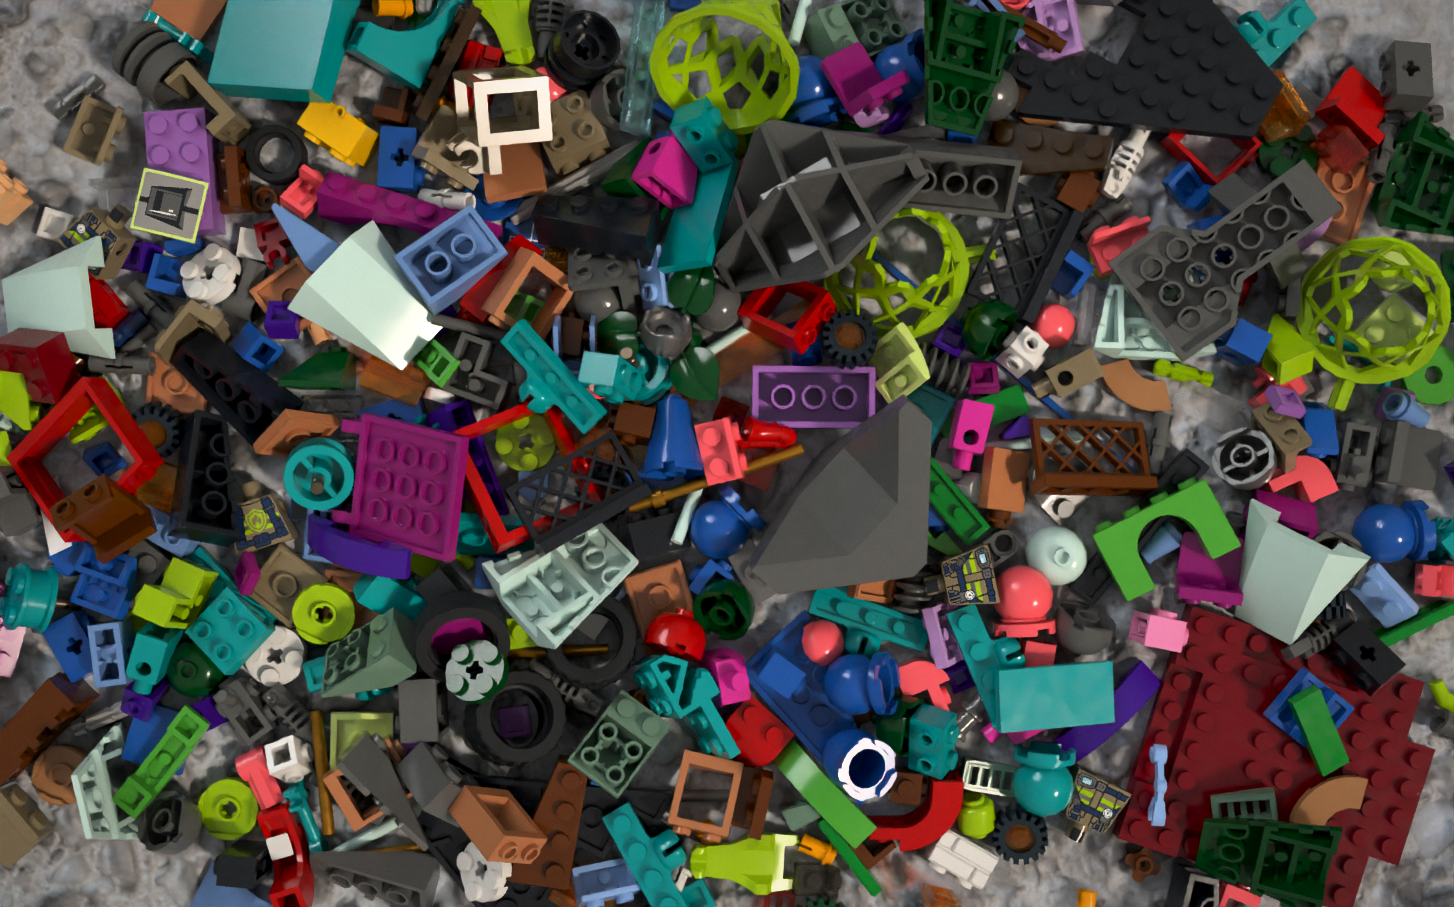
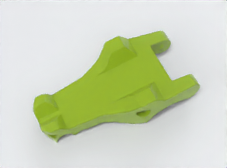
[472,0,537,66]
[689,830,800,895]

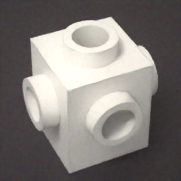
[995,326,1049,378]
[264,735,315,783]

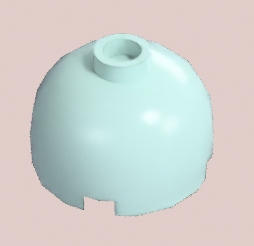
[1025,526,1087,586]

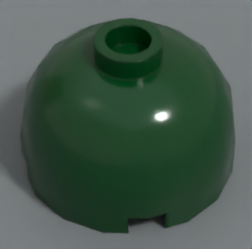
[960,299,1018,362]
[692,579,755,641]
[166,638,229,698]
[871,694,924,757]

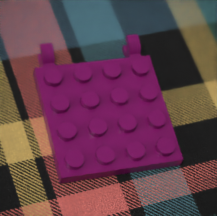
[331,413,470,562]

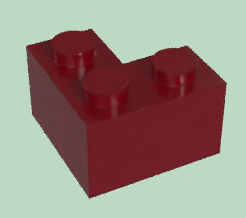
[0,327,80,404]

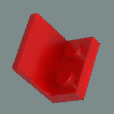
[1314,66,1389,152]

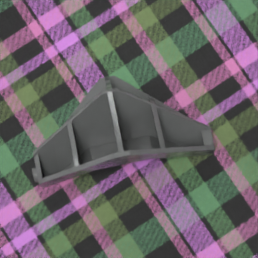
[713,119,930,293]
[749,394,932,595]

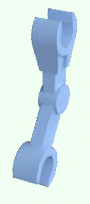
[1148,744,1167,826]

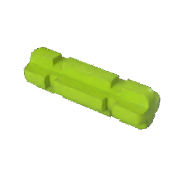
[1153,359,1214,388]

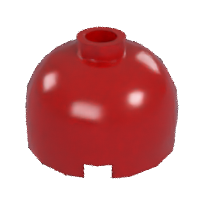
[643,608,706,662]

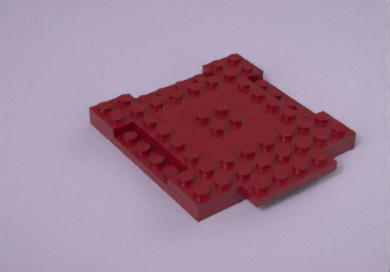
[1112,604,1435,907]

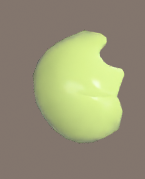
[1371,249,1414,293]

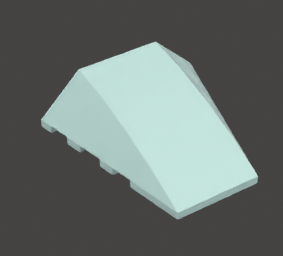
[287,220,443,371]
[2,236,116,359]
[1093,268,1217,361]
[1234,498,1371,645]
[482,523,638,649]
[71,721,143,840]

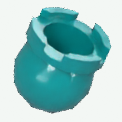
[1012,741,1076,817]

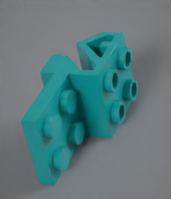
[185,547,276,675]
[631,655,741,759]

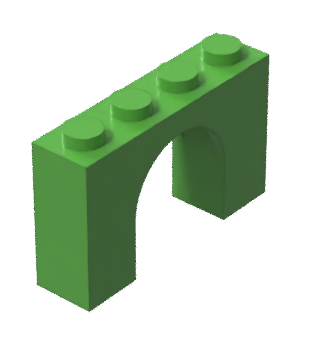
[1090,477,1241,602]

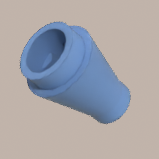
[1382,392,1430,428]
[1139,521,1183,564]

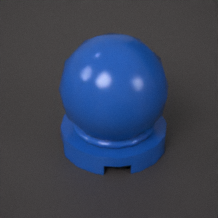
[874,28,924,105]
[777,54,848,127]
[689,482,767,559]
[1351,500,1437,563]
[823,652,901,715]
[822,728,897,801]

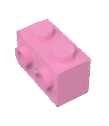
[1128,607,1189,653]

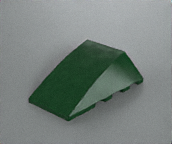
[924,0,1027,136]
[1370,111,1454,237]
[1195,818,1343,907]

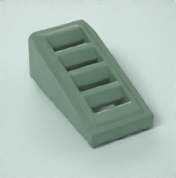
[959,755,1018,798]
[1210,787,1278,820]
[780,799,822,831]

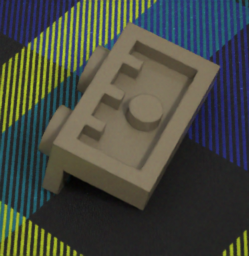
[1251,402,1312,474]

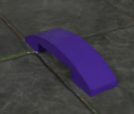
[307,514,412,579]
[1052,660,1162,762]

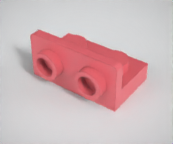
[1086,216,1152,278]
[694,417,749,486]

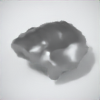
[640,305,692,359]

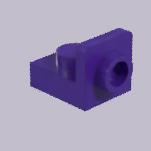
[120,677,171,722]

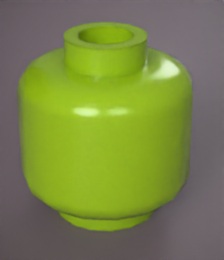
[956,791,996,839]

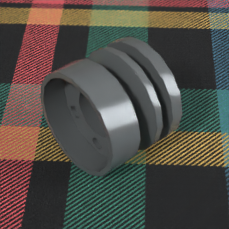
[112,22,199,106]

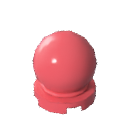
[993,565,1056,638]

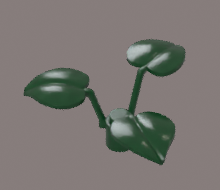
[597,266,720,401]

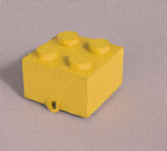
[297,102,380,168]

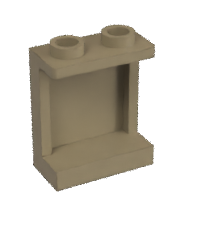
[164,60,256,146]

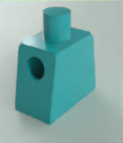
[126,621,184,695]

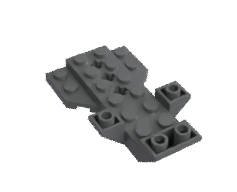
[1107,159,1342,362]

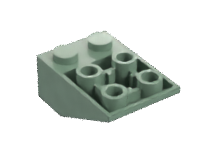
[803,0,908,62]
[321,607,417,698]
[567,690,671,799]

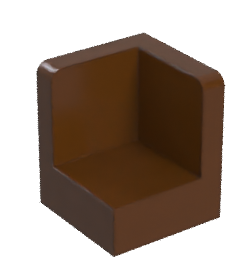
[371,86,416,127]
[848,836,897,870]

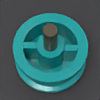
[620,337,672,407]
[283,437,355,510]
[0,562,82,634]

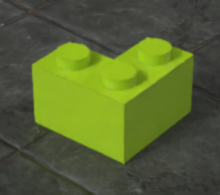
[132,557,219,629]

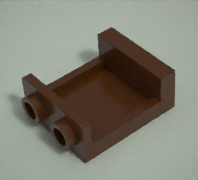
[49,474,157,564]

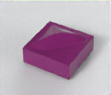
[967,362,1000,394]
[233,552,261,595]

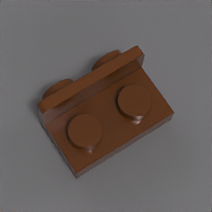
[216,145,253,215]
[731,765,774,840]

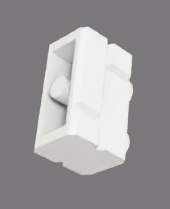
[925,827,999,890]

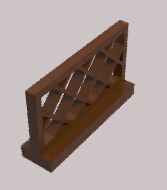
[1029,418,1158,497]

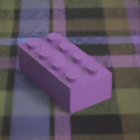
[144,107,226,239]
[752,366,876,429]

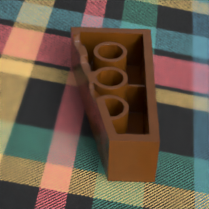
[0,672,100,787]
[506,754,588,890]

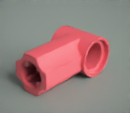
[235,744,286,810]

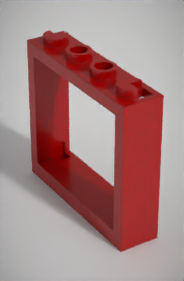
[6,376,164,543]
[453,400,602,554]

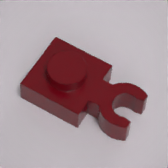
[254,217,292,269]

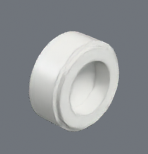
[424,387,456,405]

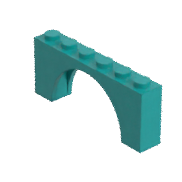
[345,0,465,88]

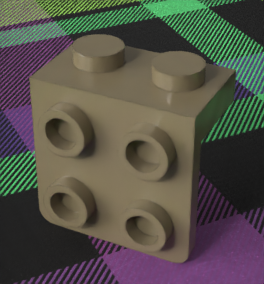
[541,90,612,178]
[62,95,128,166]
[410,105,479,191]
[154,299,233,367]
[0,783,55,868]

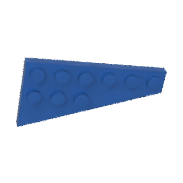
[745,609,867,806]

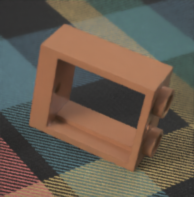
[481,247,574,340]
[323,735,413,832]
[667,750,744,843]
[448,785,548,864]

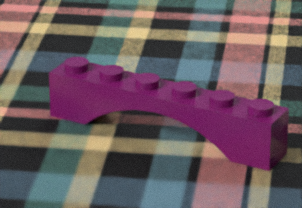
[317,171,503,244]

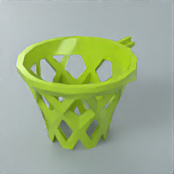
[649,0,800,158]
[822,208,996,340]
[1294,236,1451,411]

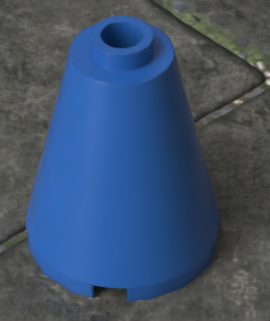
[643,394,704,481]

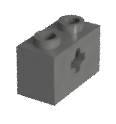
[1378,40,1434,112]

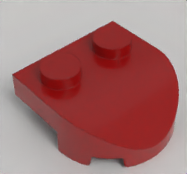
[724,695,795,767]

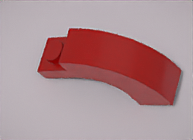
[456,234,543,337]
[867,770,964,851]
[256,802,314,907]

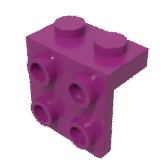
[820,42,911,117]
[1174,530,1244,608]

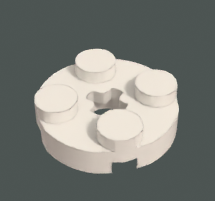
[180,243,241,305]
[245,625,308,687]
[457,841,512,903]

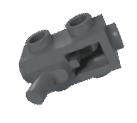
[1324,418,1379,492]
[213,676,280,746]

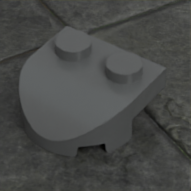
[1026,453,1091,526]

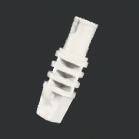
[1098,129,1151,199]

